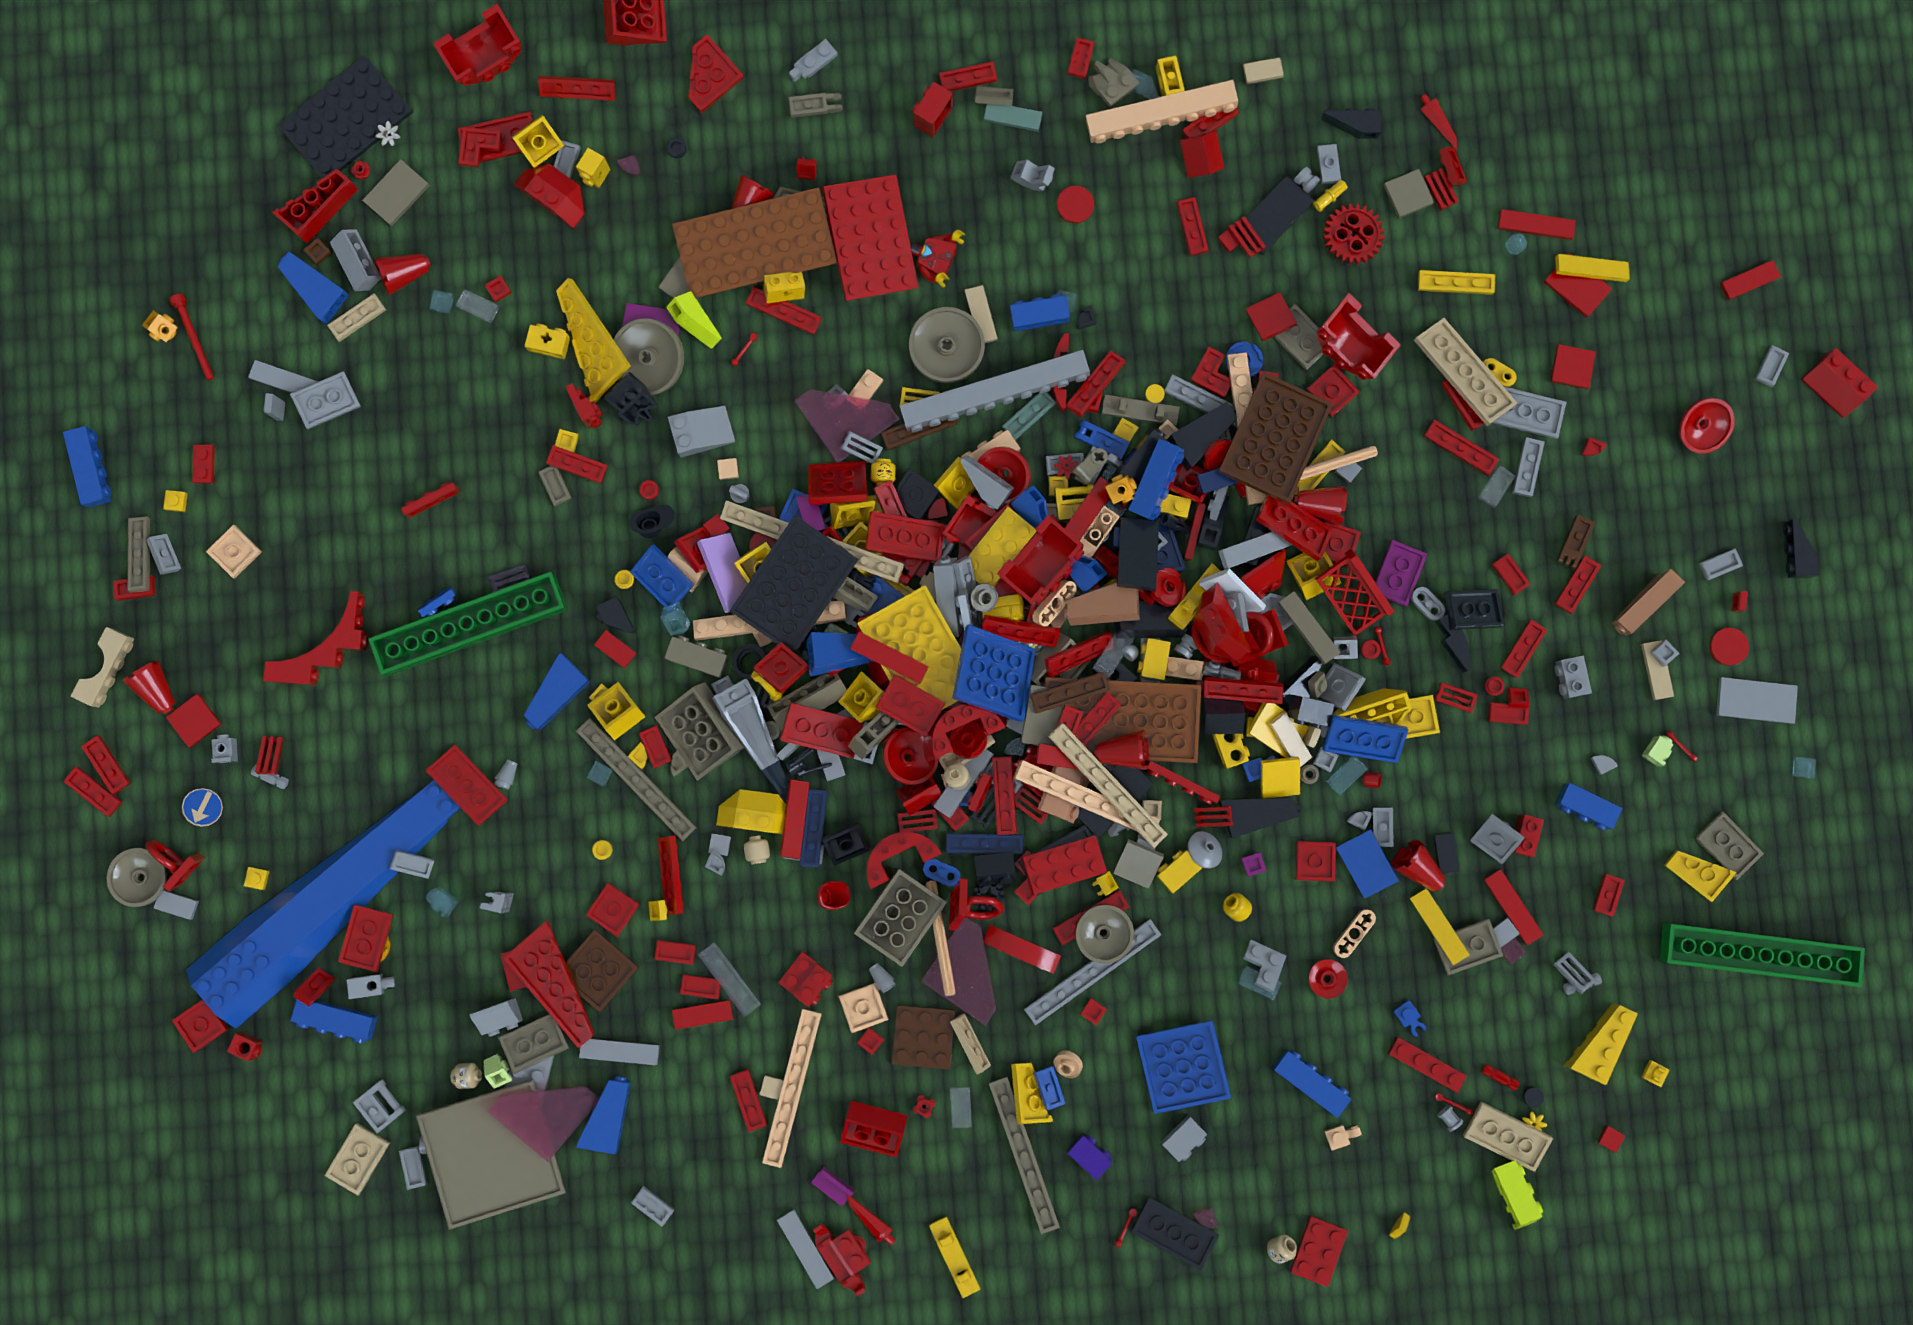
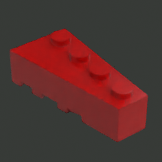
[272,169,358,243]

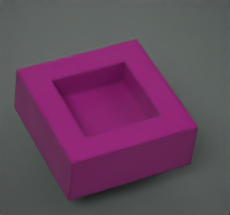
[1241,852,1266,877]

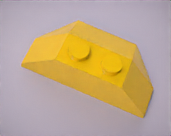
[1333,688,1412,725]
[716,789,786,834]

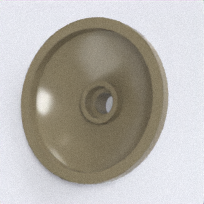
[107,848,167,907]
[1076,905,1134,964]

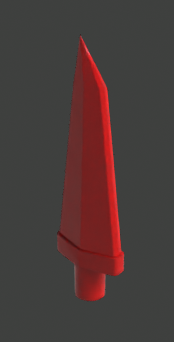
[1420,94,1457,151]
[847,1194,896,1246]

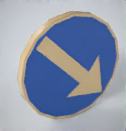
[182,788,223,827]

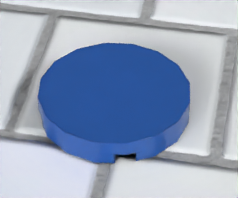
[1225,341,1263,378]

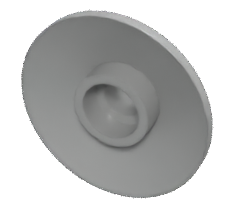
[1188,831,1222,869]

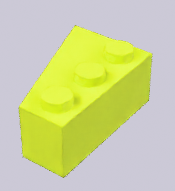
[1491,1160,1543,1230]

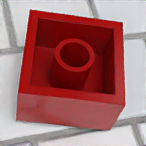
[912,82,953,138]

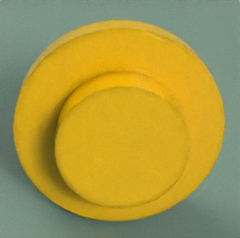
[615,570,634,589]

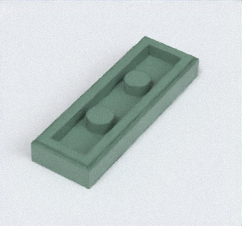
[984,104,1042,132]
[1002,392,1057,441]

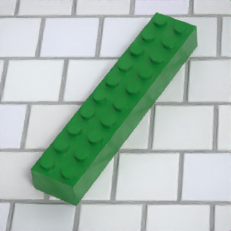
[369,572,568,677]
[1659,923,1865,987]

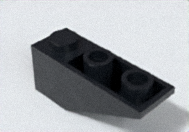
[1321,108,1381,139]
[1196,491,1230,551]
[1783,519,1819,578]

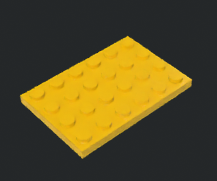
[858,585,961,710]

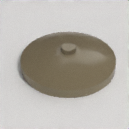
[909,307,985,383]
[614,319,684,395]

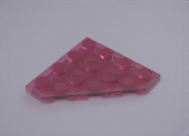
[794,389,899,463]
[921,917,996,1025]
[487,1086,600,1162]

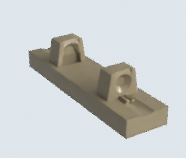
[1101,395,1180,427]

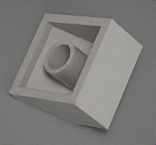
[470,998,523,1037]

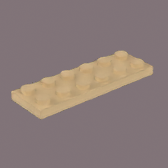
[1414,318,1517,426]

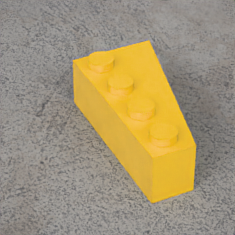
[1563,1003,1638,1085]

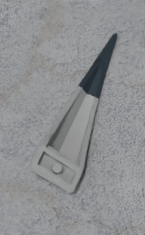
[712,679,789,803]

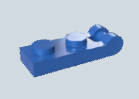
[1073,420,1130,461]

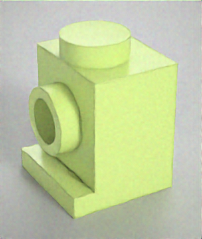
[1641,735,1673,767]
[484,1054,512,1089]

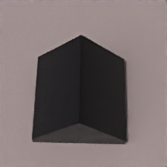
[1203,696,1245,734]
[821,823,870,866]

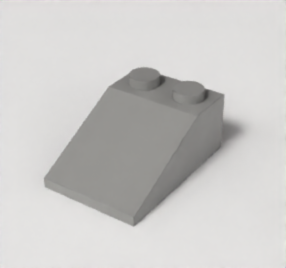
[668,406,735,458]

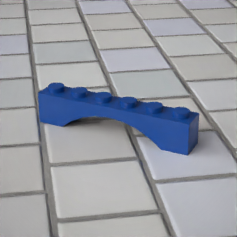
[1011,485,1107,593]

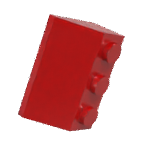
[1801,348,1878,418]
[840,1101,908,1157]

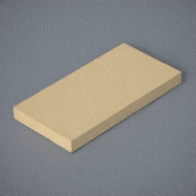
[1463,1101,1553,1172]

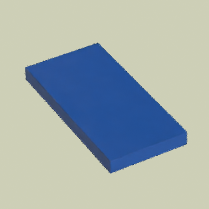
[1322,714,1408,763]

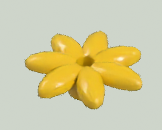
[1522,1112,1547,1131]

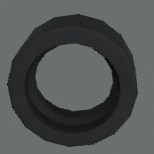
[732,644,768,682]

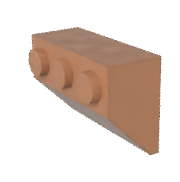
[1038,766,1090,824]

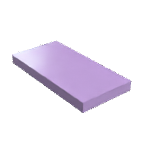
[697,533,748,613]

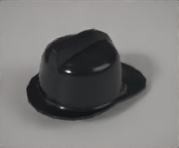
[629,505,674,538]

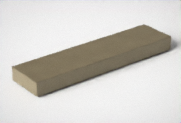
[127,516,150,593]
[1278,592,1340,665]

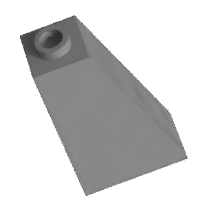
[933,556,964,637]

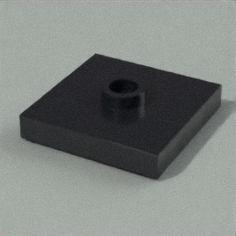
[895,468,940,519]

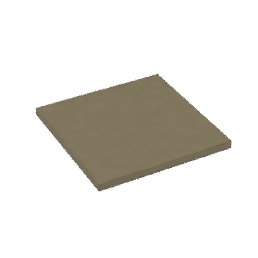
[416,1079,566,1230]

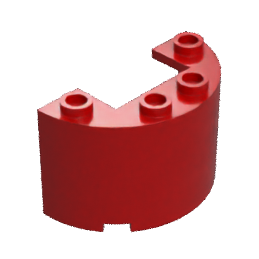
[433,4,521,86]
[1317,293,1401,380]
[997,515,1084,605]
[923,704,1006,762]
[867,832,942,889]

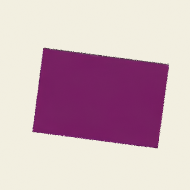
[622,303,681,337]
[1375,540,1428,607]

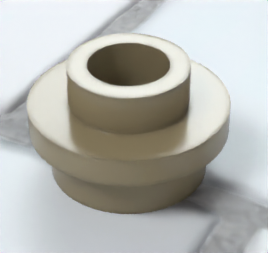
[1300,765,1319,784]

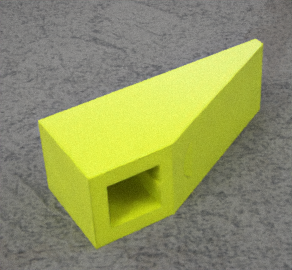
[666,291,722,348]

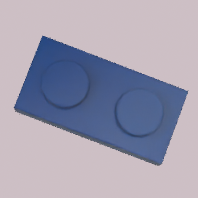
[1033,1066,1065,1110]

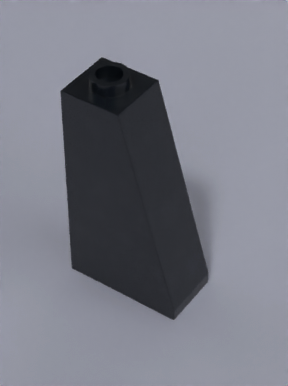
[1167,402,1237,471]
[1107,428,1168,502]
[1114,600,1189,638]
[1218,798,1300,838]

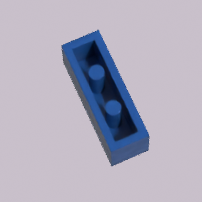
[1010,294,1070,332]
[1555,783,1623,831]

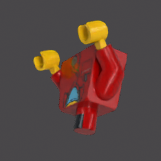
[911,230,965,287]

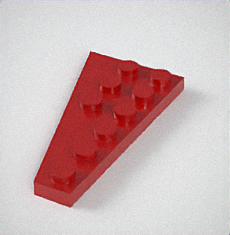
[503,920,595,1048]

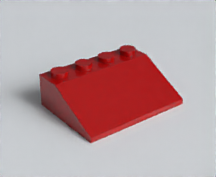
[603,0,667,45]

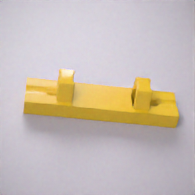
[1168,563,1221,630]
[929,1216,981,1298]

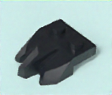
[604,371,658,425]

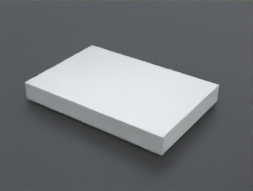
[1199,568,1266,612]

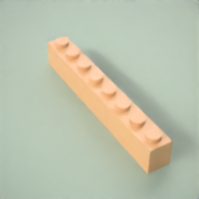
[1086,80,1238,143]

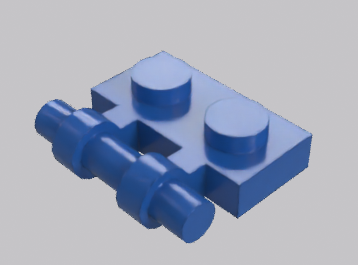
[418,586,456,617]

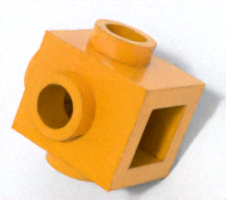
[142,310,178,343]
[1105,474,1137,504]

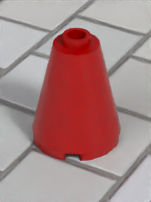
[731,175,774,209]
[374,253,431,295]
[1293,486,1347,524]
[123,660,175,715]
[1094,730,1149,770]
[1392,839,1445,891]

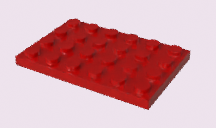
[822,175,919,301]

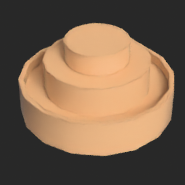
[1054,1050,1083,1078]

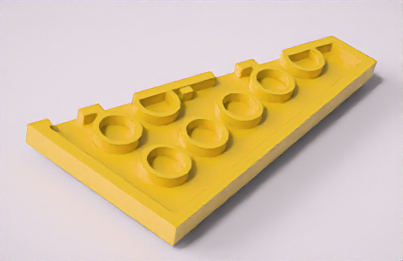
[556,278,631,403]

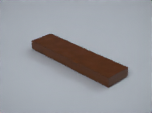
[881,419,958,451]
[1030,671,1110,714]

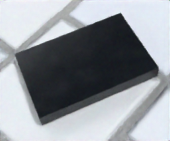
[1445,589,1505,630]

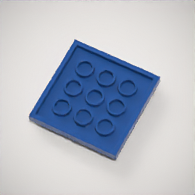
[952,625,1036,722]
[1136,1020,1231,1114]

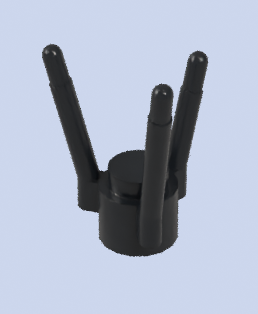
[786,747,832,777]

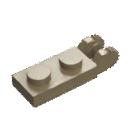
[788,93,843,118]

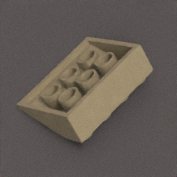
[655,682,744,781]
[854,868,947,967]

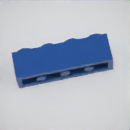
[63,426,111,508]
[1128,439,1184,521]
[291,999,378,1043]
[1272,1050,1351,1118]

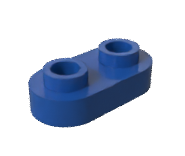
[923,859,960,886]

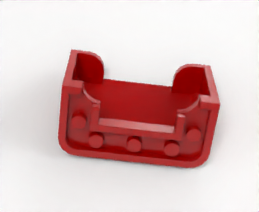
[942,492,998,549]

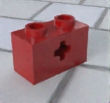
[1512,814,1544,857]

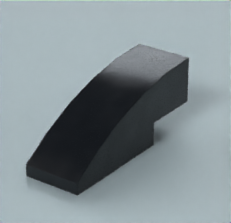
[1435,613,1471,672]

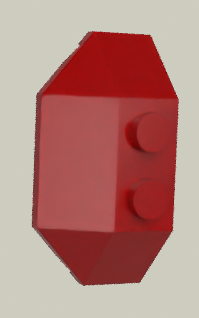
[513,164,585,229]
[1239,548,1286,600]
[1193,583,1252,661]

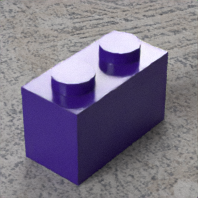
[1067,1133,1113,1180]

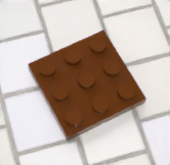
[566,929,639,1013]
[892,1005,955,1070]

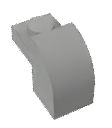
[1010,160,1055,191]

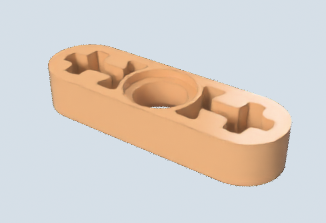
[1033,580,1077,626]
[1333,909,1376,958]

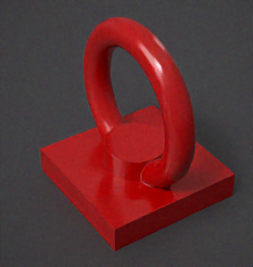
[1230,611,1274,667]
[145,840,206,891]
[949,879,1004,931]

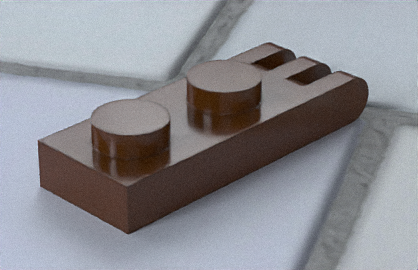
[1557,515,1596,569]

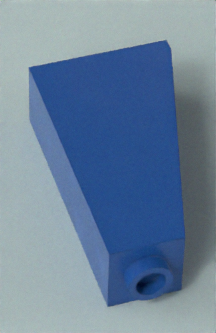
[277,252,349,325]
[807,632,874,676]
[524,653,590,730]
[576,1075,631,1154]

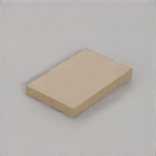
[324,1123,390,1195]

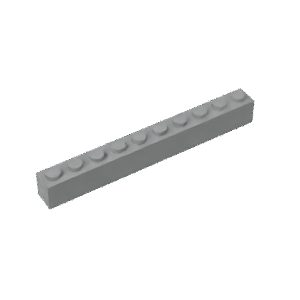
[900,350,1090,432]

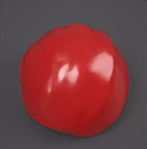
[817,881,850,910]

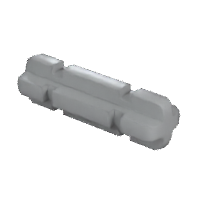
[251,765,289,789]
[1563,973,1602,995]

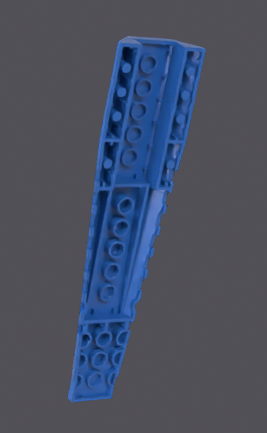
[186,780,461,1028]

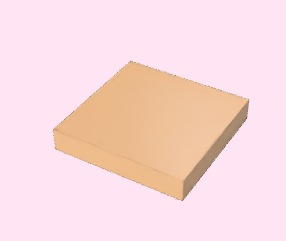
[206,525,262,579]
[839,983,888,1033]

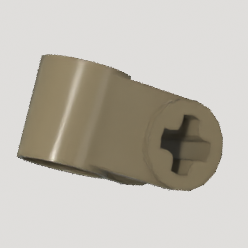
[1072,448,1108,484]

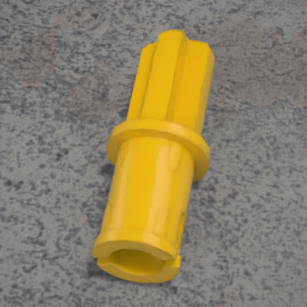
[1313,180,1348,212]

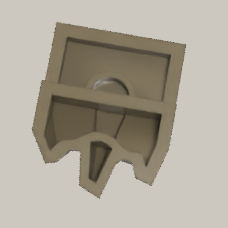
[1088,58,1140,108]

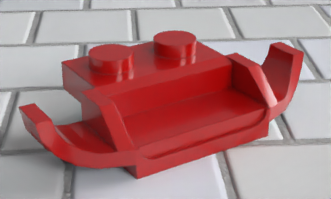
[813,1224,871,1296]

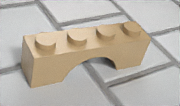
[71,627,134,708]

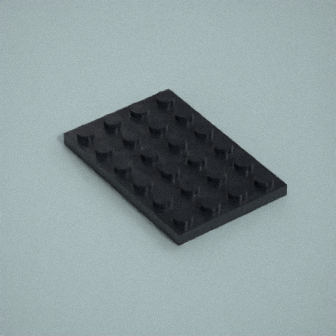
[277,55,414,178]
[730,515,859,653]

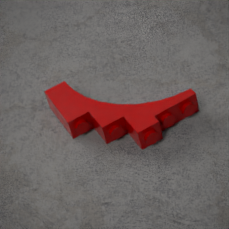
[263,591,369,686]

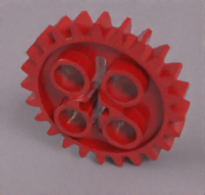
[1323,204,1385,265]

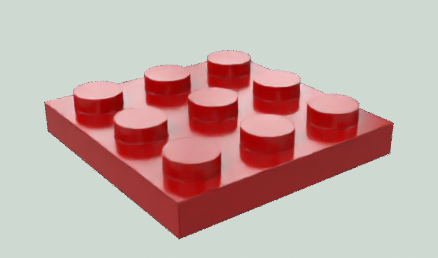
[808,461,867,505]

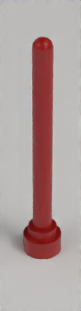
[169,294,213,380]

